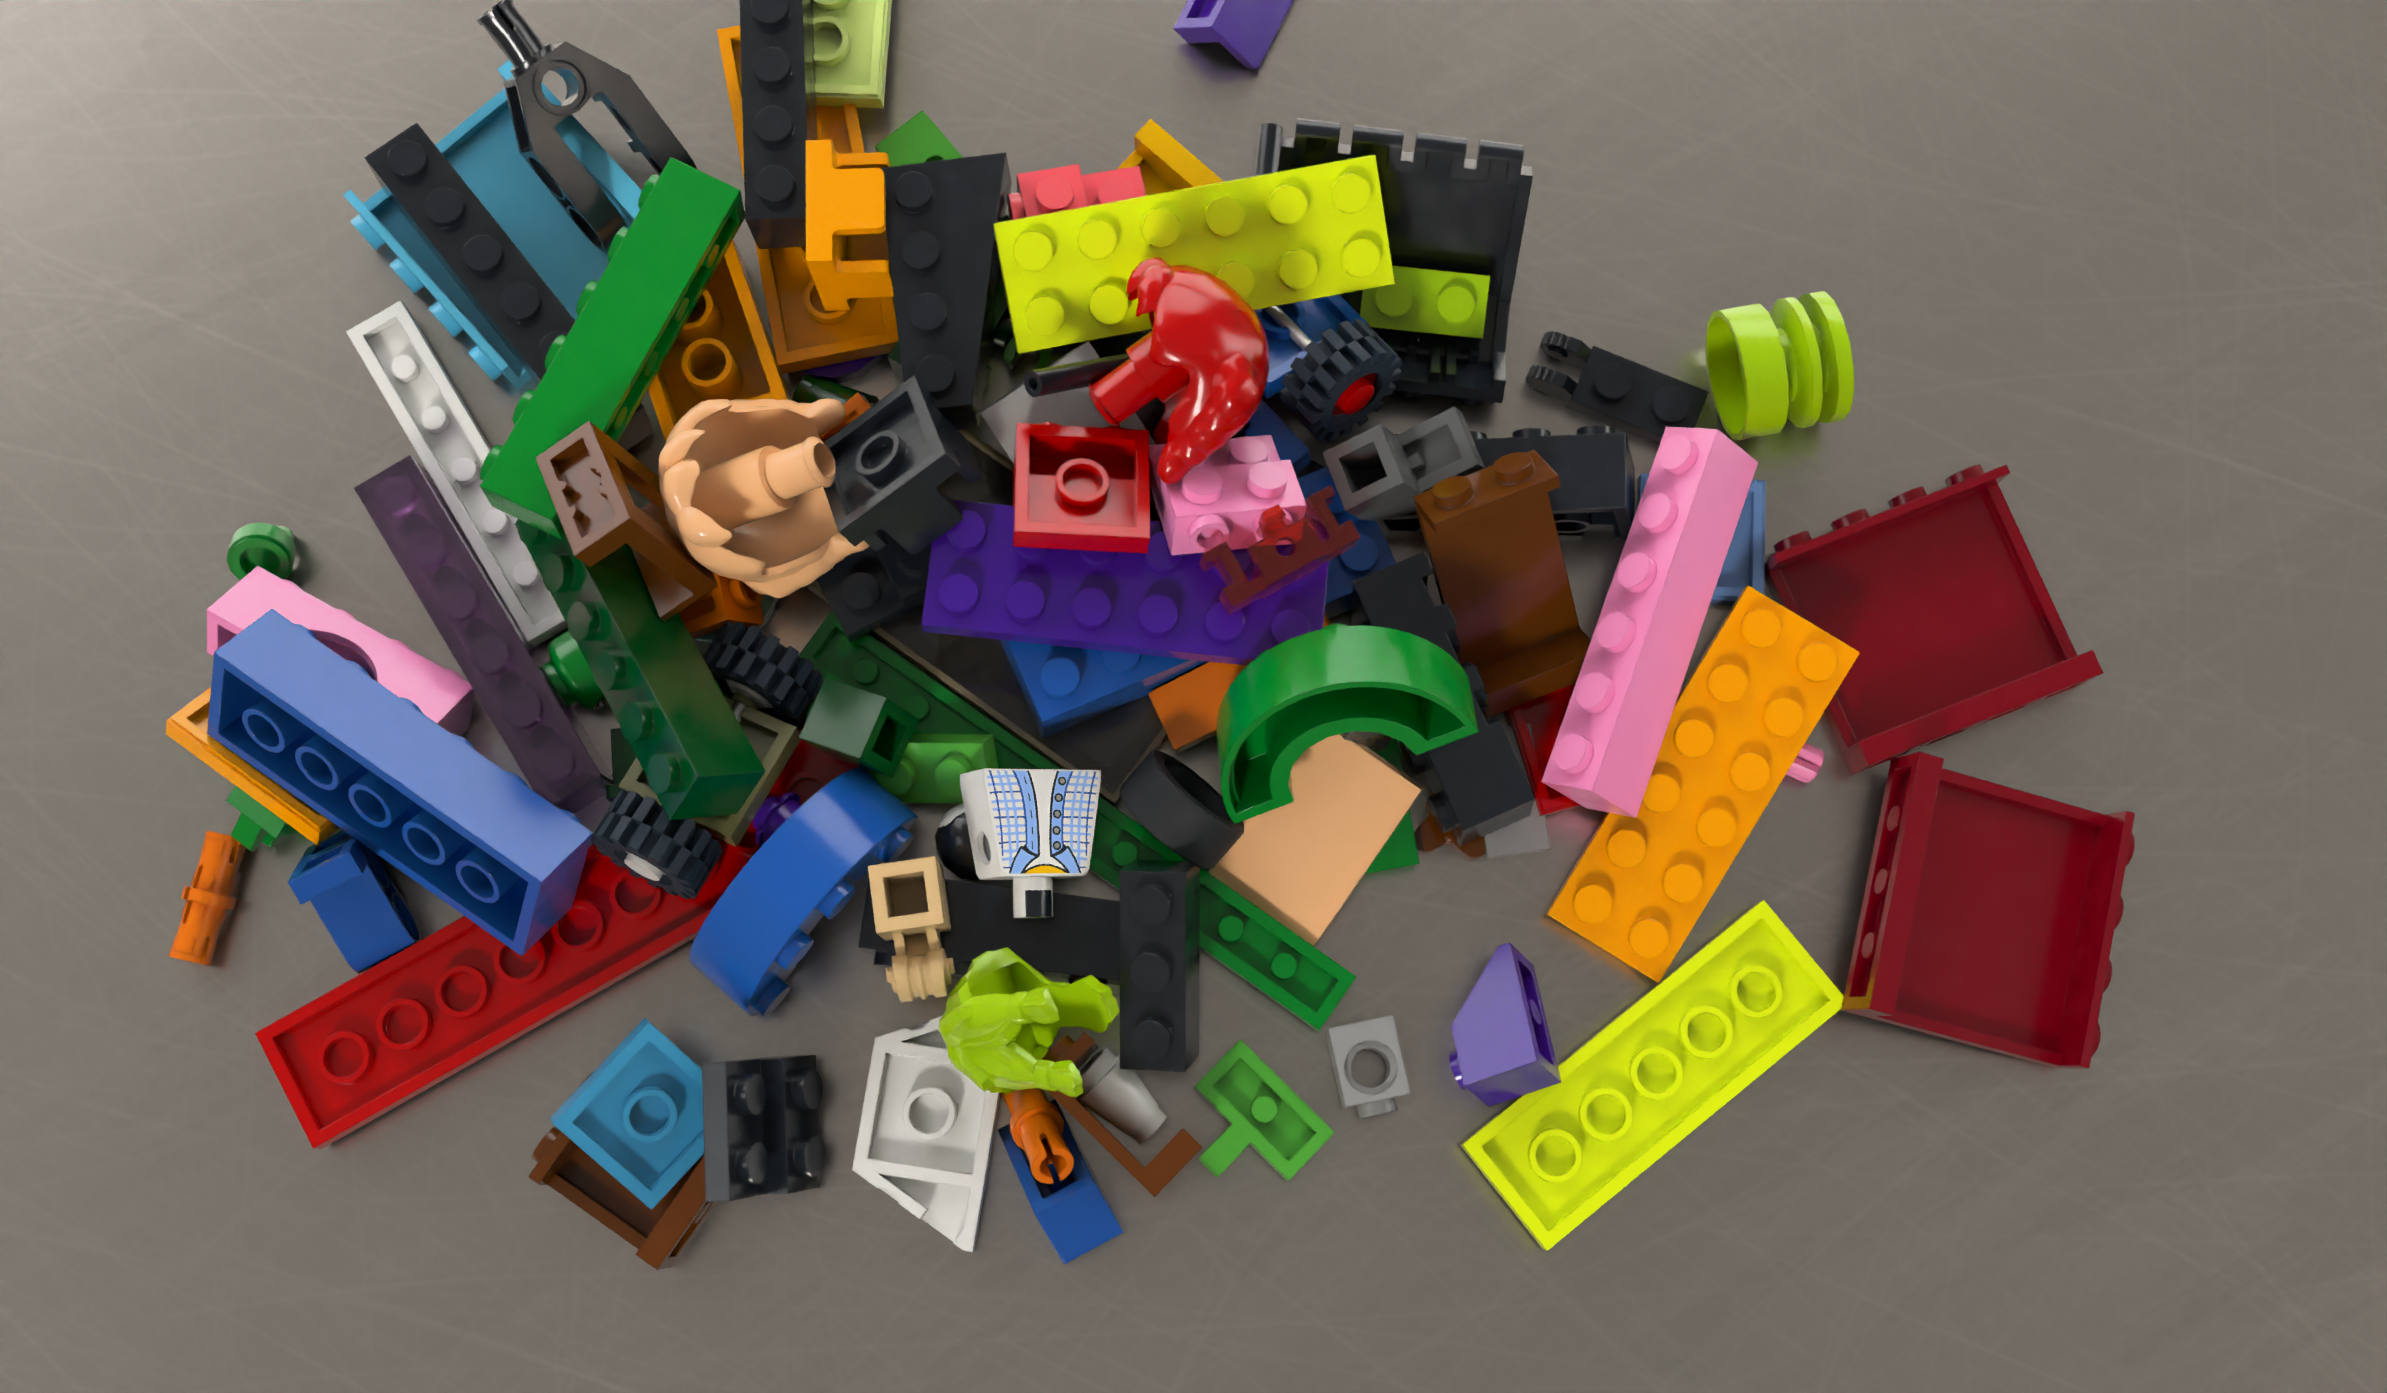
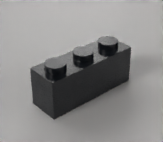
[1120,860,1200,1072]

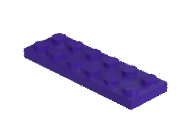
[922,499,1331,666]

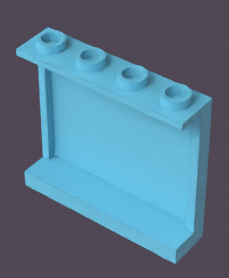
[343,60,642,390]

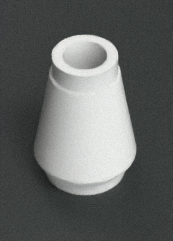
[1077,1046,1167,1144]

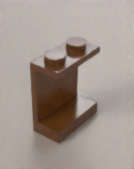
[1042,1032,1202,1197]

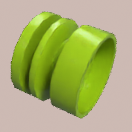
[1705,291,1854,440]

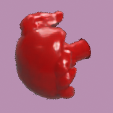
[1089,258,1270,484]

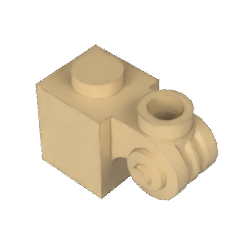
[868,856,955,1003]

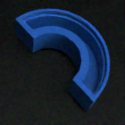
[689,767,919,1017]

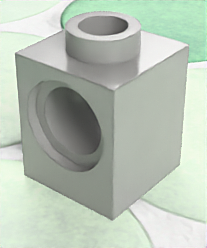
[1325,1015,1411,1118]

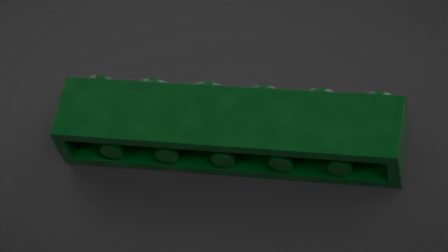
[515,519,766,820]

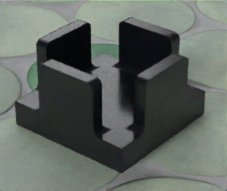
[823,375,982,554]

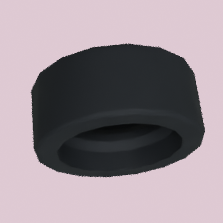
[1120,750,1244,869]

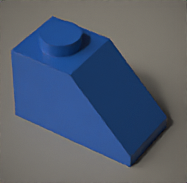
[998,1099,1123,1265]

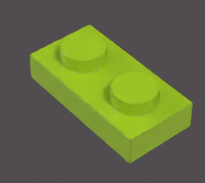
[1360,265,1490,339]

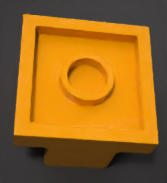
[806,140,894,311]

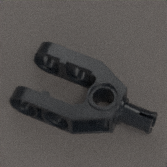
[477,0,697,251]

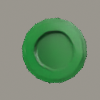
[227,522,296,580]

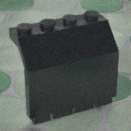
[1278,118,1533,405]

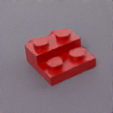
[1013,422,1150,554]

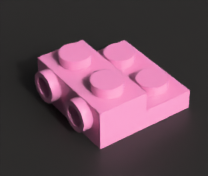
[1149,435,1307,556]

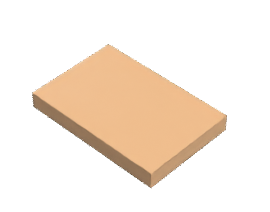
[1208,733,1425,947]

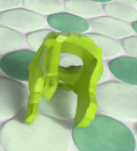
[938,947,1120,1097]

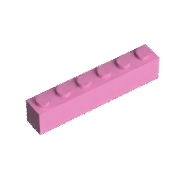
[1541,427,1758,818]

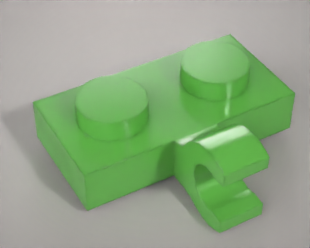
[1194,1039,1335,1181]

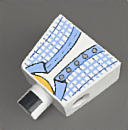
[960,768,1101,918]

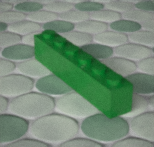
[480,157,745,540]

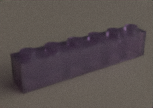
[354,455,614,814]

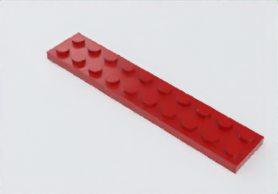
[255,726,869,1149]

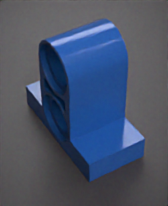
[288,830,421,974]

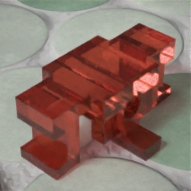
[1199,485,1361,615]

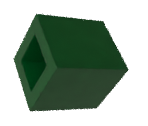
[799,678,919,778]

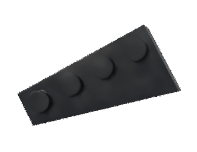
[880,152,1012,430]
[1351,551,1535,846]

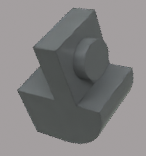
[1323,407,1485,521]

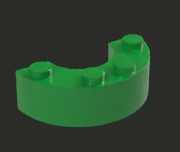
[1216,624,1479,824]

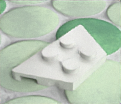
[852,1016,1001,1252]

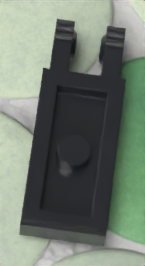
[1525,331,1709,445]

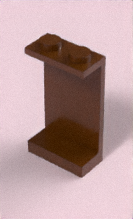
[1413,449,1591,718]

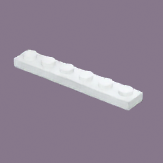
[346,300,568,647]

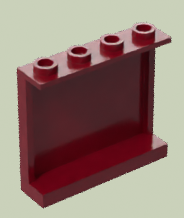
[1764,464,2104,775]
[1841,752,2135,1069]

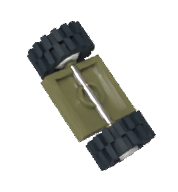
[591,622,823,899]

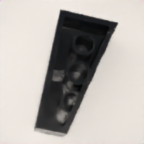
[1377,425,1635,540]

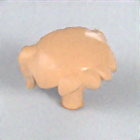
[658,398,869,598]

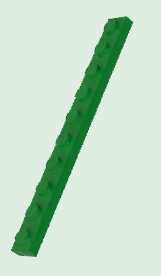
[798,611,1356,1032]

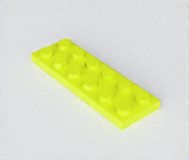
[993,155,1395,354]
[1460,900,1844,1251]

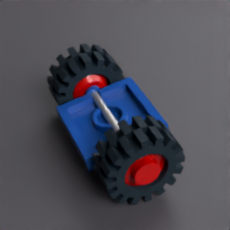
[1254,294,1402,441]

